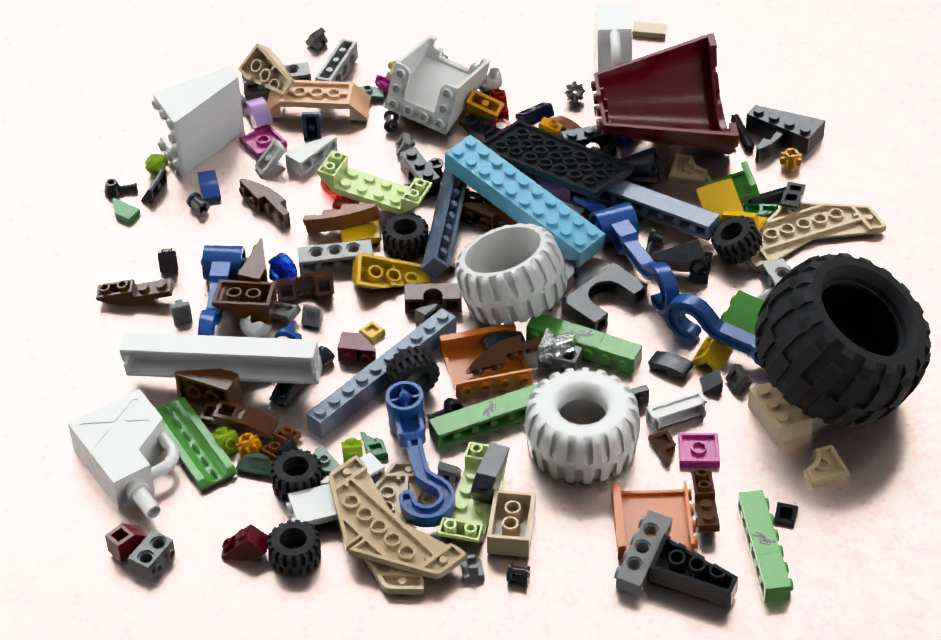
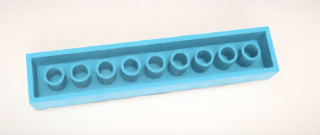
[444,134,605,268]

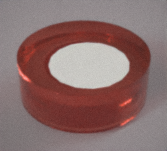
[493,118,511,132]

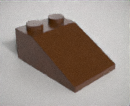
[212,279,277,324]
[174,368,242,408]

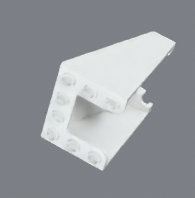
[384,35,491,134]
[151,66,245,177]

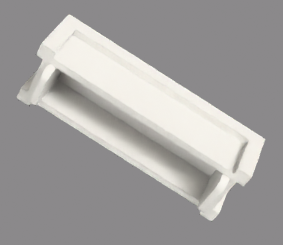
[646,390,707,432]

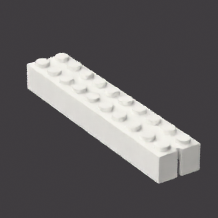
[119,332,323,384]

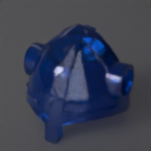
[268,252,298,281]

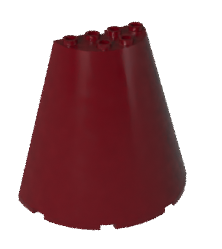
[591,33,739,155]

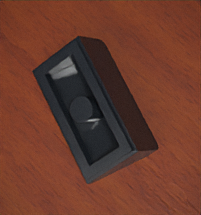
[141,168,167,204]

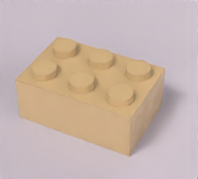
[748,382,814,445]
[487,489,536,557]

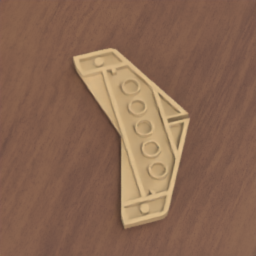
[747,202,887,272]
[329,455,467,579]
[364,461,430,594]

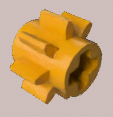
[780,148,802,170]
[236,433,263,457]

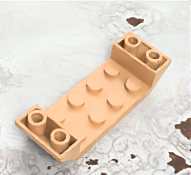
[267,80,371,121]

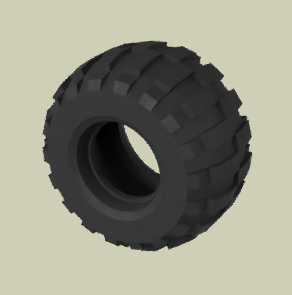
[755,252,932,426]

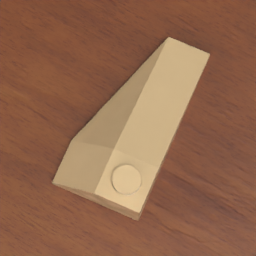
[237,42,295,95]

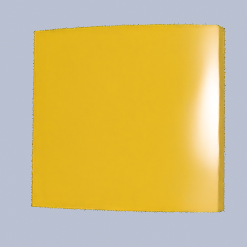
[696,178,744,220]
[341,220,382,244]

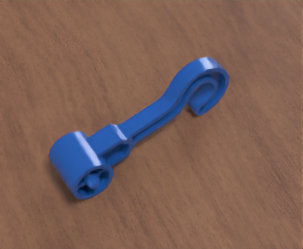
[589,202,680,314]
[197,245,246,336]
[664,293,760,366]
[385,381,455,528]

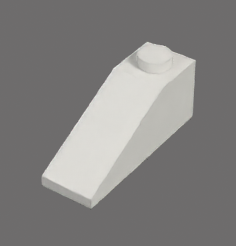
[285,135,338,177]

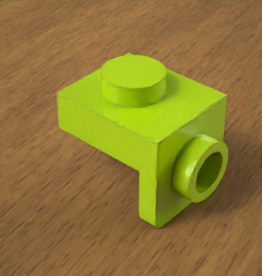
[212,426,239,456]
[341,438,363,463]

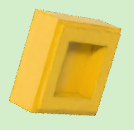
[358,321,386,344]

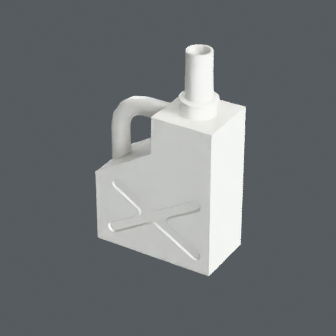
[594,4,632,73]
[68,389,180,519]

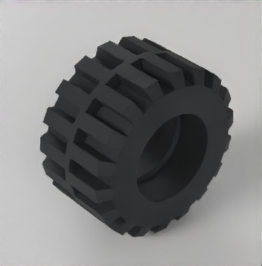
[382,213,429,260]
[711,215,763,265]
[386,346,440,394]
[270,449,323,502]
[267,520,321,577]

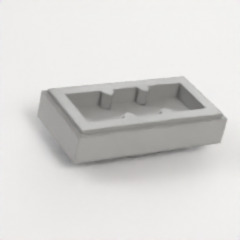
[272,301,301,323]

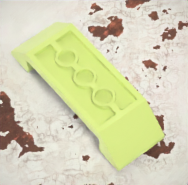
[317,150,432,214]
[437,442,508,543]

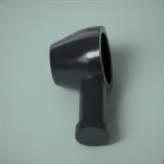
[104,178,138,199]
[645,227,665,255]
[319,346,335,368]
[426,397,464,422]

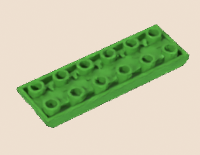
[156,397,237,490]

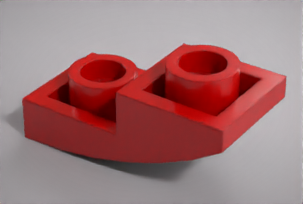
[488,88,509,118]

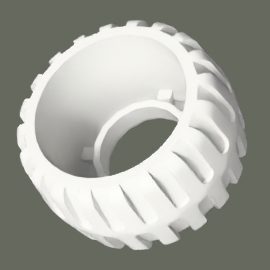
[455,223,568,326]
[524,367,640,484]

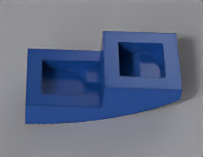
[197,170,221,201]

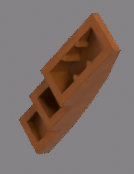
[302,204,381,233]

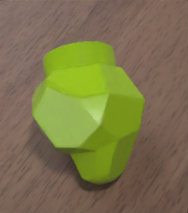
[144,153,168,175]

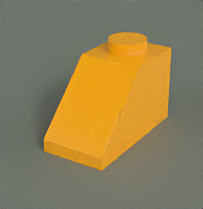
[464,89,505,119]

